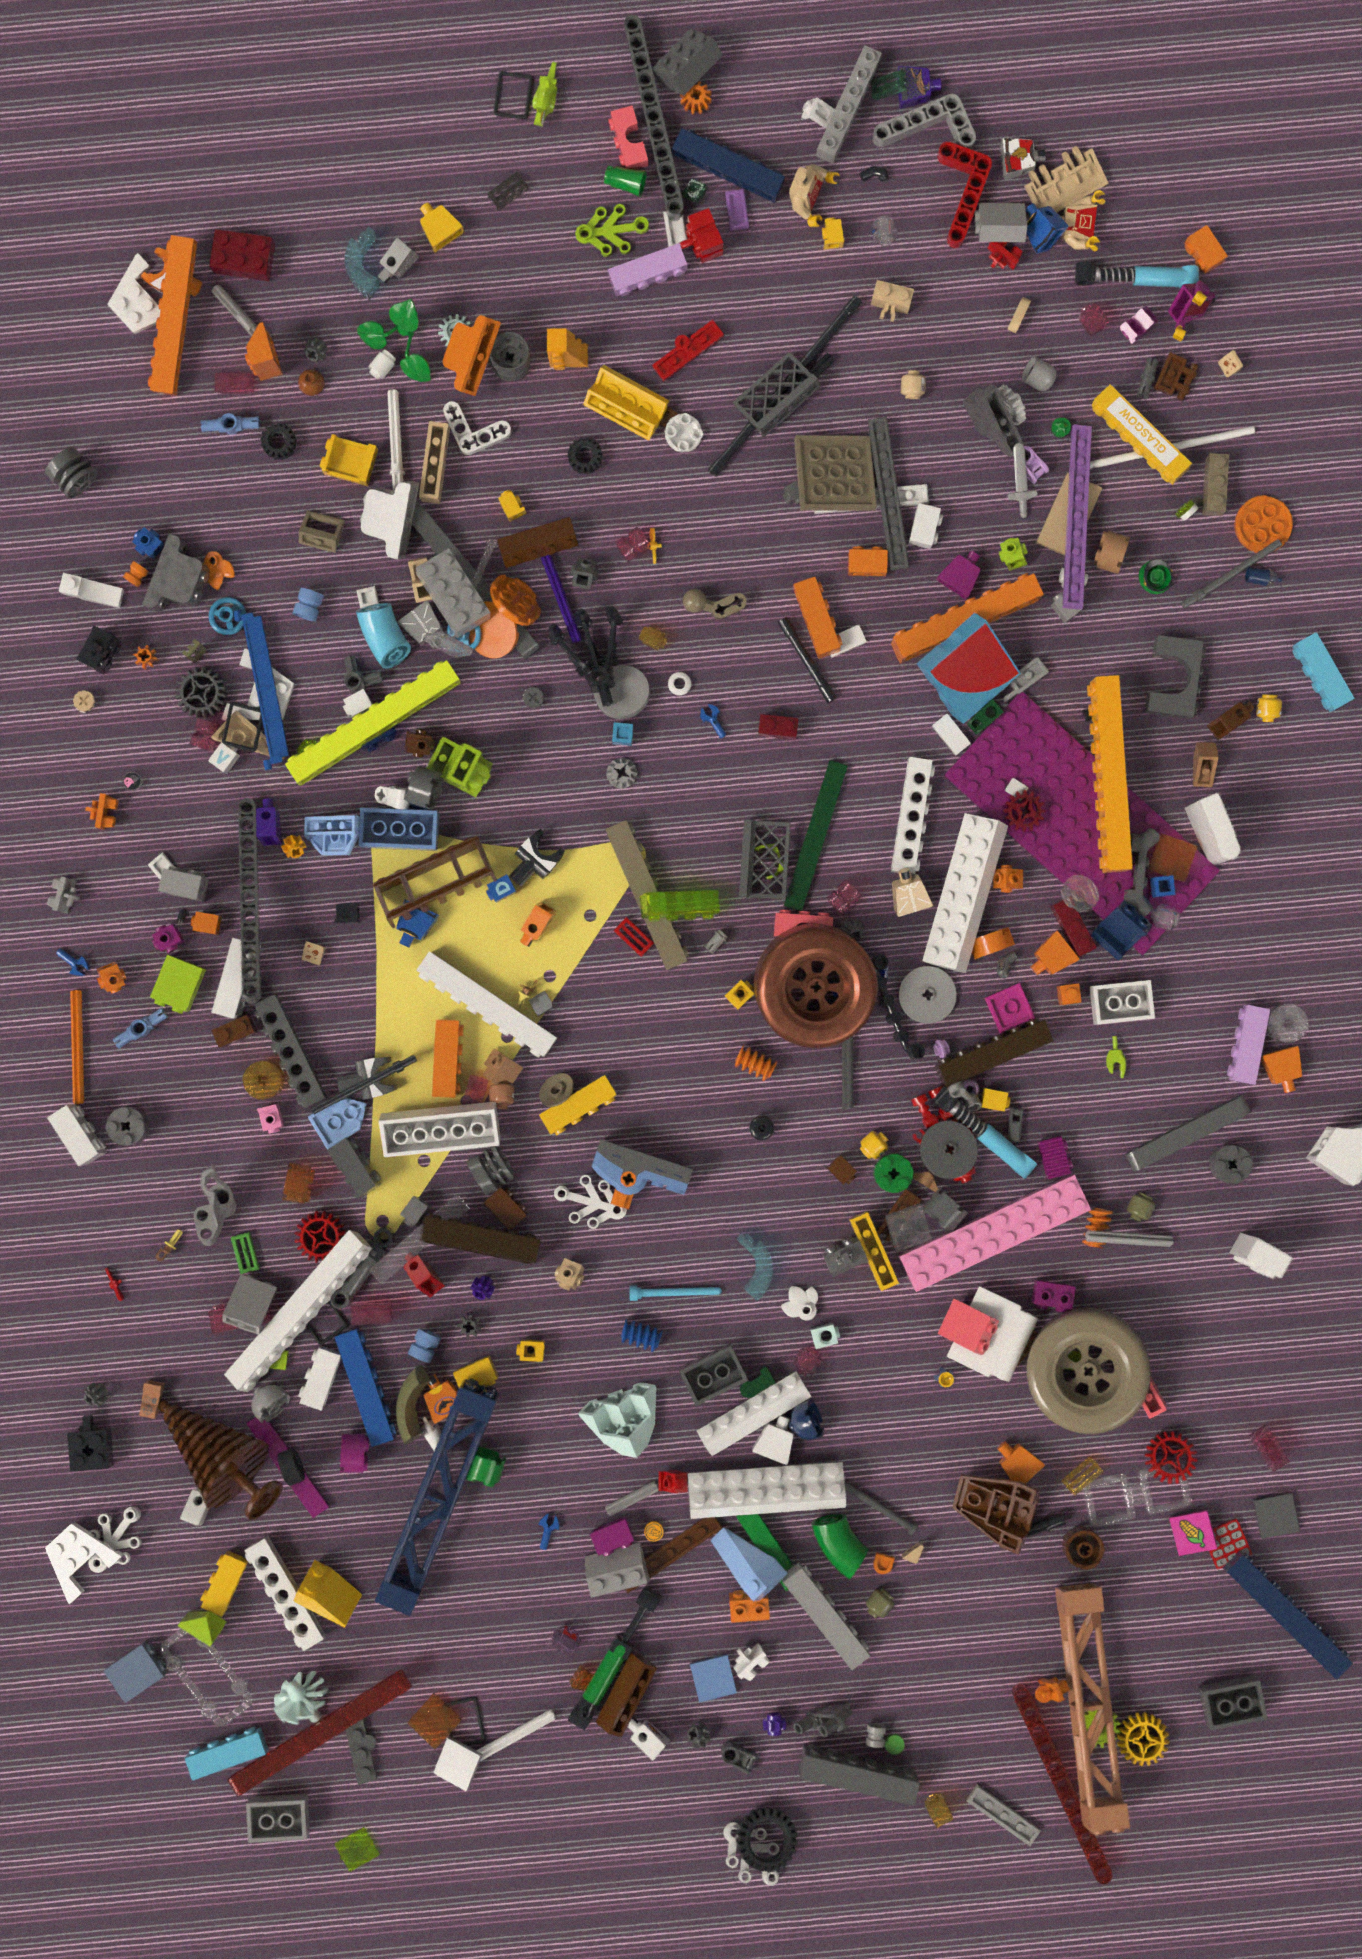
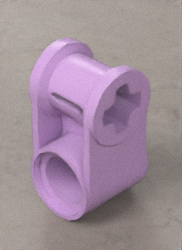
[1024,446,1049,484]

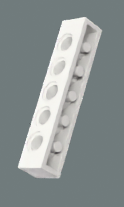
[891,757,935,875]
[245,1535,326,1651]

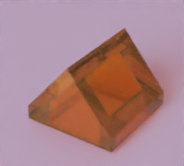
[569,1665,594,1691]

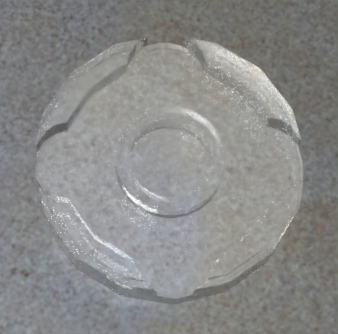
[1061,875,1099,912]

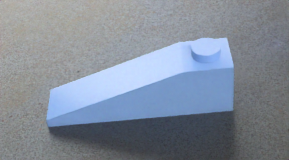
[710,1527,788,1601]

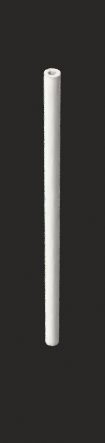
[1090,426,1255,469]

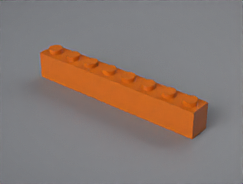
[148,235,198,396]

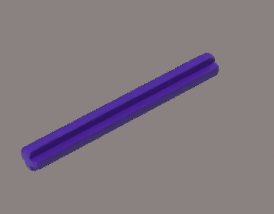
[541,555,582,643]

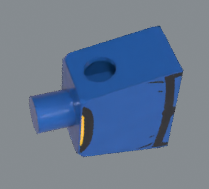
[1025,203,1069,254]
[396,899,440,948]

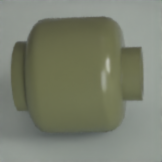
[1127,1192,1155,1222]
[866,1588,894,1618]

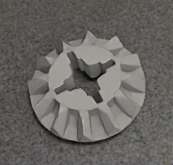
[606,758,637,789]

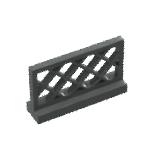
[732,352,821,438]
[739,820,791,900]

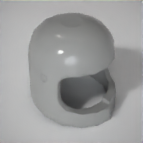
[1022,356,1056,391]

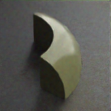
[396,1364,431,1445]

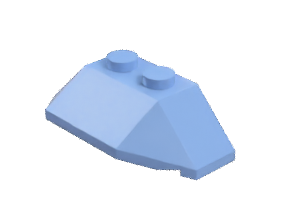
[304,815,360,856]

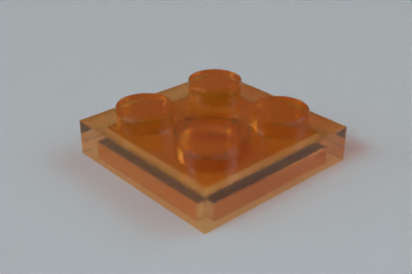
[407,1693,462,1749]

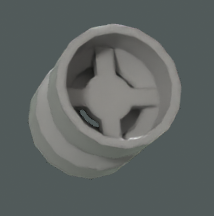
[866,1723,886,1748]

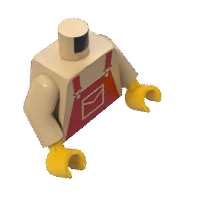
[789,164,840,227]
[1060,190,1105,252]

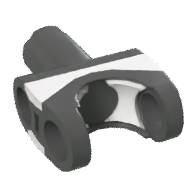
[337,1057,398,1100]

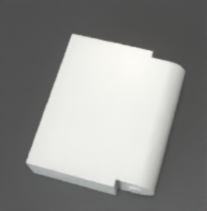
[1185,793,1240,865]
[947,1286,1038,1382]

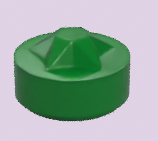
[1051,417,1071,438]

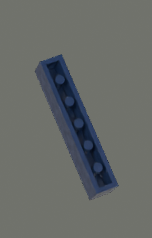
[672,128,785,203]

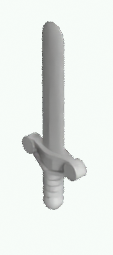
[1007,443,1037,518]

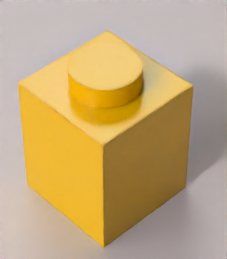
[981,1088,1010,1112]

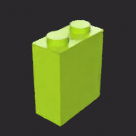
[150,955,206,1014]

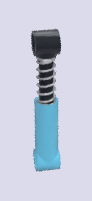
[1075,261,1199,289]
[932,1086,1038,1179]

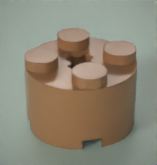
[1093,531,1130,574]

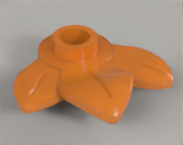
[204,551,235,590]

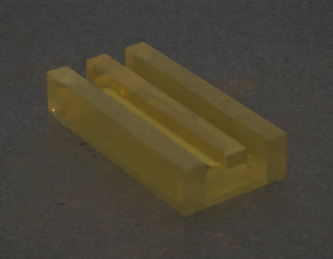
[1061,1456,1104,1497]

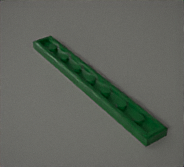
[784,760,848,911]

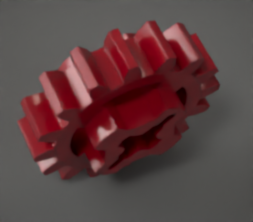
[1003,790,1046,832]

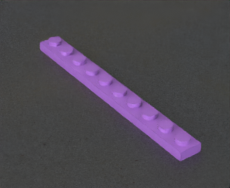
[1062,424,1092,610]

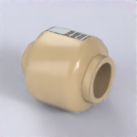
[901,370,926,399]

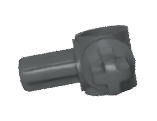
[344,656,383,694]

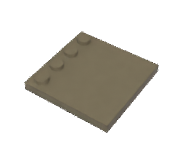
[794,435,877,511]

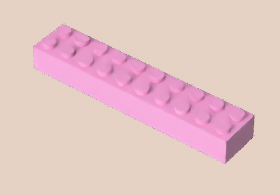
[898,1174,1091,1292]

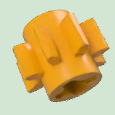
[281,835,307,858]

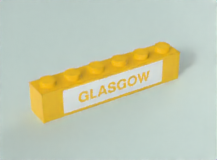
[1091,384,1192,485]

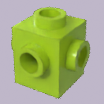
[999,538,1028,571]

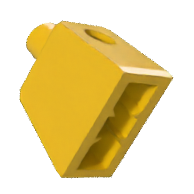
[420,202,464,253]

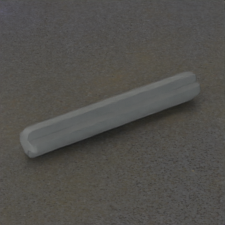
[842,1036,853,1110]

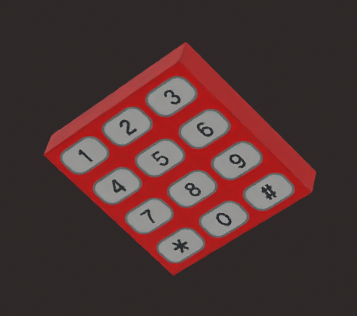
[1209,1518,1253,1570]

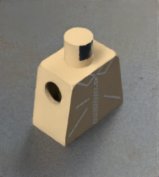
[892,868,933,917]

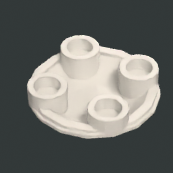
[665,413,703,452]

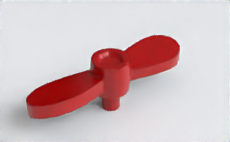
[105,1267,124,1301]

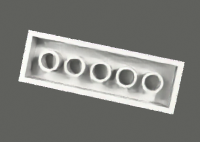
[379,1102,501,1157]

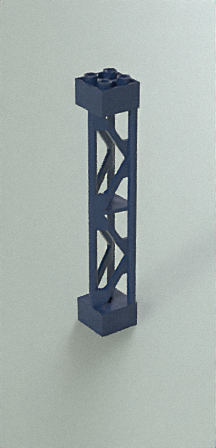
[374,1378,500,1616]

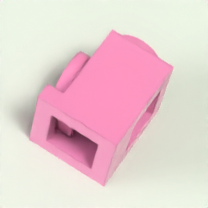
[257,1104,284,1134]

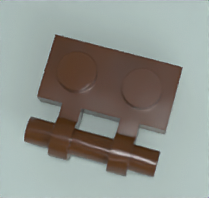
[1154,352,1198,401]

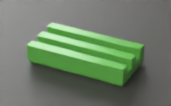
[231,1232,260,1274]

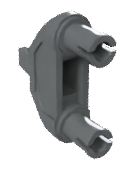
[793,1703,852,1737]

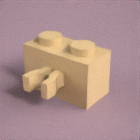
[871,280,914,322]

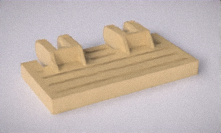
[1024,146,1108,212]

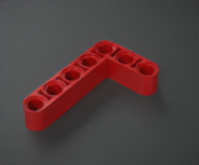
[937,141,992,248]

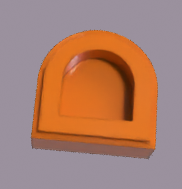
[873,1552,895,1574]

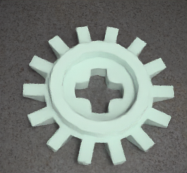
[438,314,471,346]

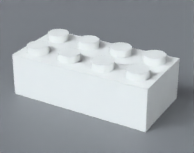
[1229,1233,1292,1279]

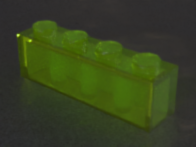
[639,890,720,922]

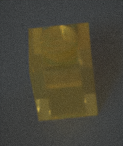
[924,1793,954,1828]

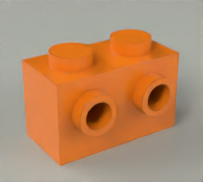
[729,1590,770,1623]

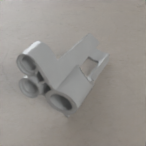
[194,1165,237,1246]

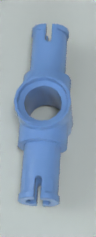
[201,413,260,435]
[113,1007,168,1049]

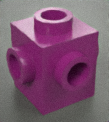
[152,924,185,953]

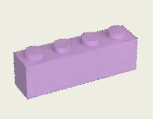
[608,243,687,296]
[1227,1005,1270,1085]

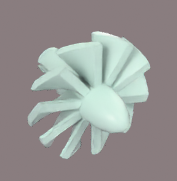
[273,1671,328,1724]

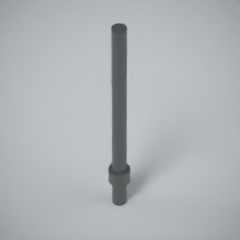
[1181,539,1282,609]

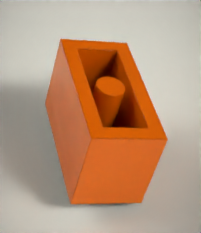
[1184,225,1228,274]
[848,546,888,576]

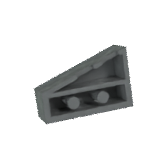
[327,1137,382,1199]

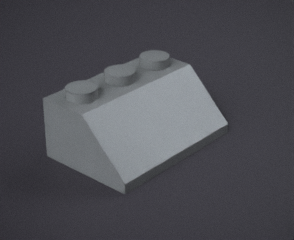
[585,1542,650,1598]

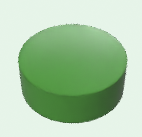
[885,1733,904,1755]

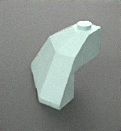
[578,1382,656,1458]

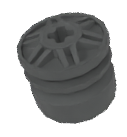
[489,332,530,381]
[45,447,98,499]
[466,1146,515,1195]

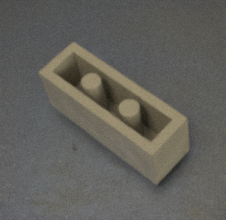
[1202,453,1229,516]

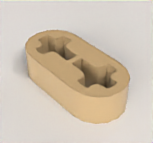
[1007,297,1031,333]

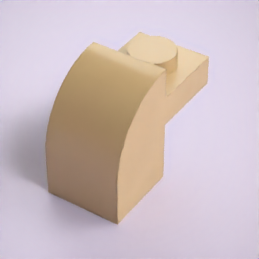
[408,557,432,603]

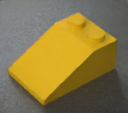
[293,1560,362,1628]

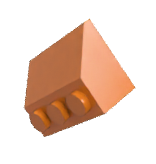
[245,322,283,381]

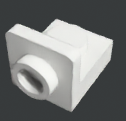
[802,98,835,128]

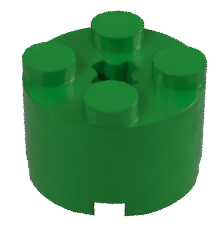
[873,1153,913,1193]
[466,1447,506,1487]

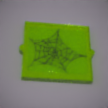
[334,1827,380,1872]

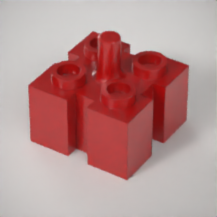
[680,208,724,263]

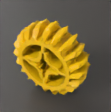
[1116,1712,1170,1766]

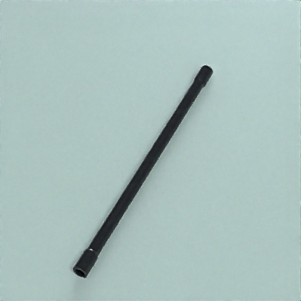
[708,295,862,477]

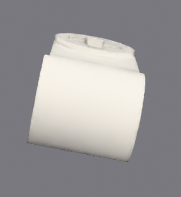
[375,786,410,809]

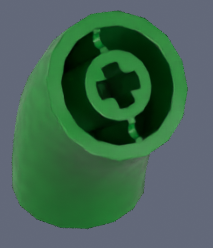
[811,1514,869,1580]

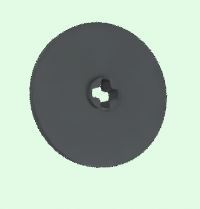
[920,1121,978,1179]

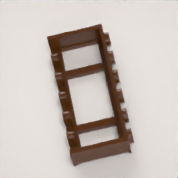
[372,835,497,929]

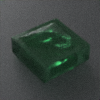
[682,178,708,204]

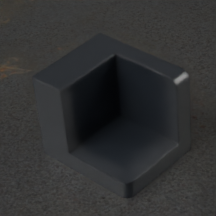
[334,903,360,924]

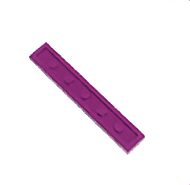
[247,1417,329,1518]

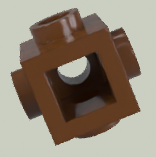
[404,729,434,757]

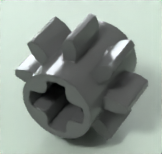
[303,337,329,363]
[839,917,865,940]
[457,1314,482,1339]
[84,1382,108,1407]
[687,1723,711,1749]

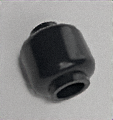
[749,1115,774,1140]

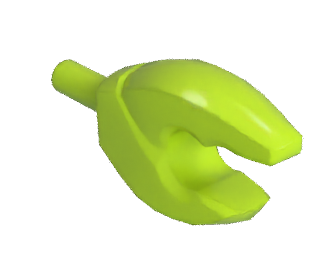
[1106,1036,1127,1078]

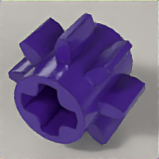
[470,1276,496,1300]
[763,1712,786,1736]

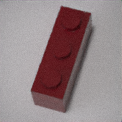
[1050,897,1097,957]

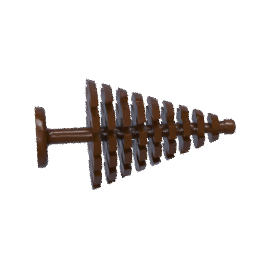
[158,1400,283,1520]

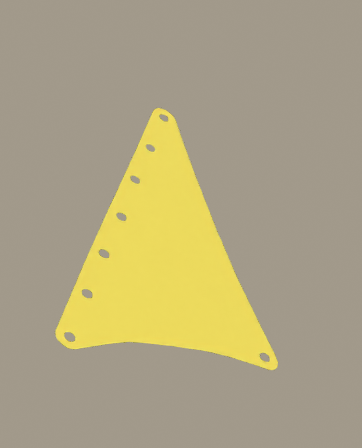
[365,835,646,1239]

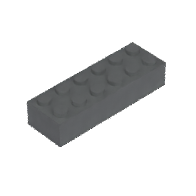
[798,1744,920,1806]

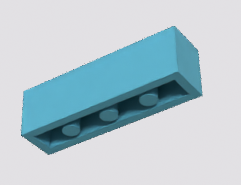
[1292,632,1355,712]
[185,1727,269,1781]

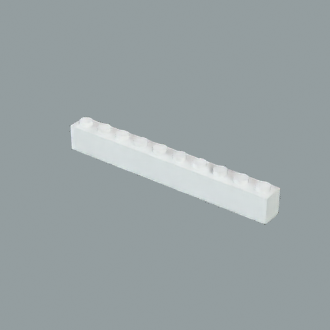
[224,1230,372,1392]

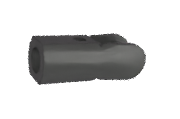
[1007,1106,1023,1141]

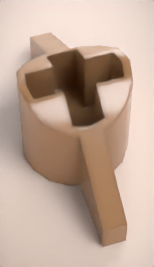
[913,1172,938,1192]

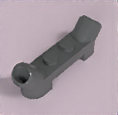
[1124,828,1160,917]

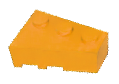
[547,328,588,370]

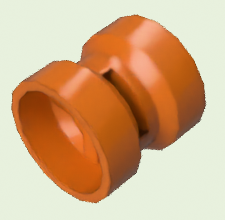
[123,561,149,588]

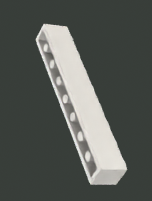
[416,951,557,1058]

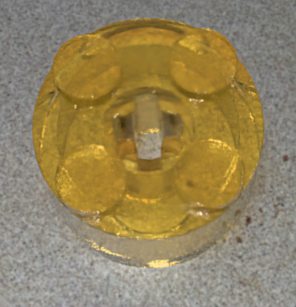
[242,1061,285,1100]

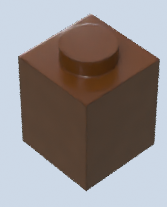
[826,1155,857,1185]

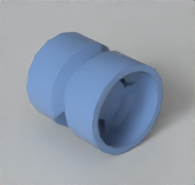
[292,588,324,622]
[408,1328,441,1363]

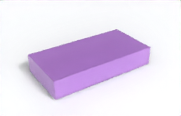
[725,189,749,231]

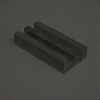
[487,171,529,211]

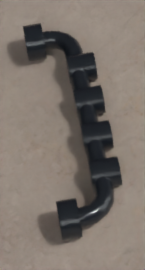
[871,954,925,1060]

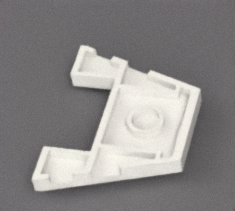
[108,253,161,334]
[222,649,295,721]
[45,1522,123,1604]

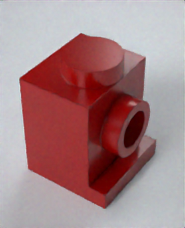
[658,1470,688,1494]

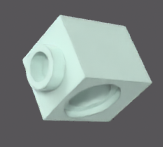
[810,1323,840,1349]

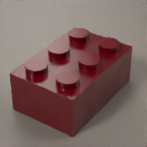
[209,229,275,282]

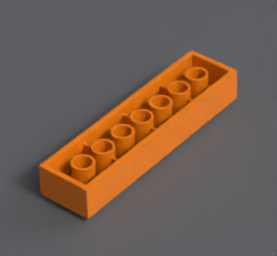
[891,573,1044,664]

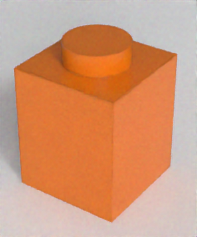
[191,911,222,935]
[1057,983,1082,1005]

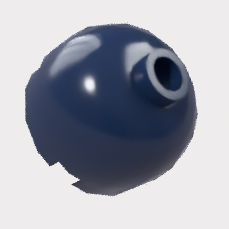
[789,1400,825,1440]

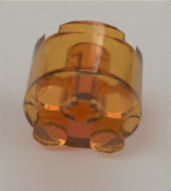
[282,1162,315,1204]

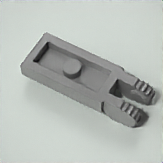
[1001,657,1049,703]

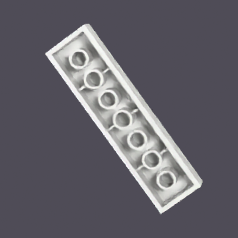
[922,813,1008,973]
[688,1462,846,1519]

